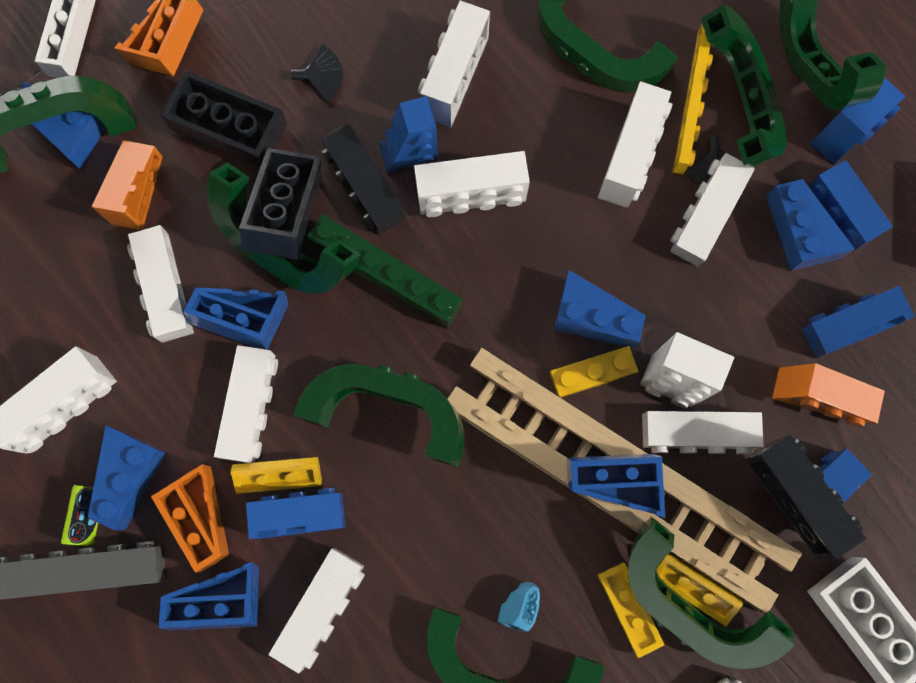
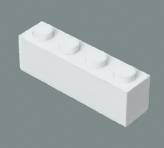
[35,0,96,78]
[670,153,755,267]
[127,225,194,343]
[214,345,278,463]
[642,411,764,454]
[268,548,365,674]

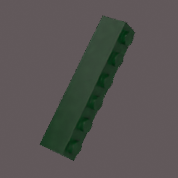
[307,214,462,329]

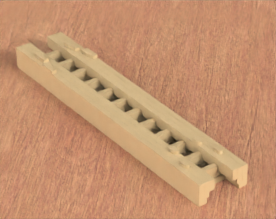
[448,348,802,613]

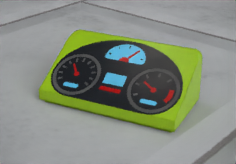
[61,485,98,546]

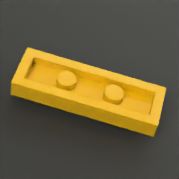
[550,346,639,398]
[231,457,322,494]
[657,552,743,626]
[597,562,664,658]

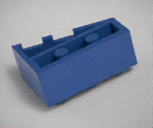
[810,77,906,165]
[766,179,855,271]
[88,425,166,530]
[567,454,665,518]
[246,488,346,539]

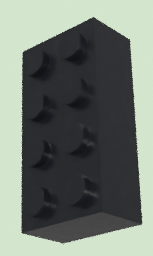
[160,70,287,167]
[239,147,322,260]
[745,434,866,560]

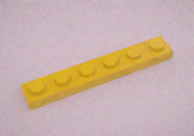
[673,24,714,174]

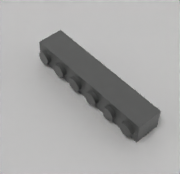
[0,541,166,600]

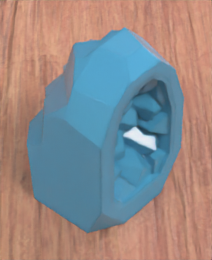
[497,582,540,633]

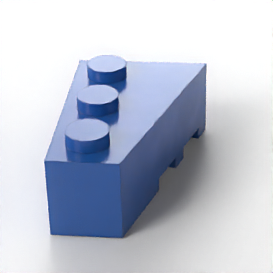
[19,82,106,170]
[379,96,438,173]
[554,270,645,349]
[802,286,915,359]
[184,288,289,350]
[159,562,259,631]

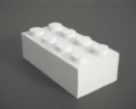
[418,1,490,127]
[598,81,673,208]
[414,151,530,217]
[640,332,734,408]
[0,346,117,454]
[807,557,916,683]

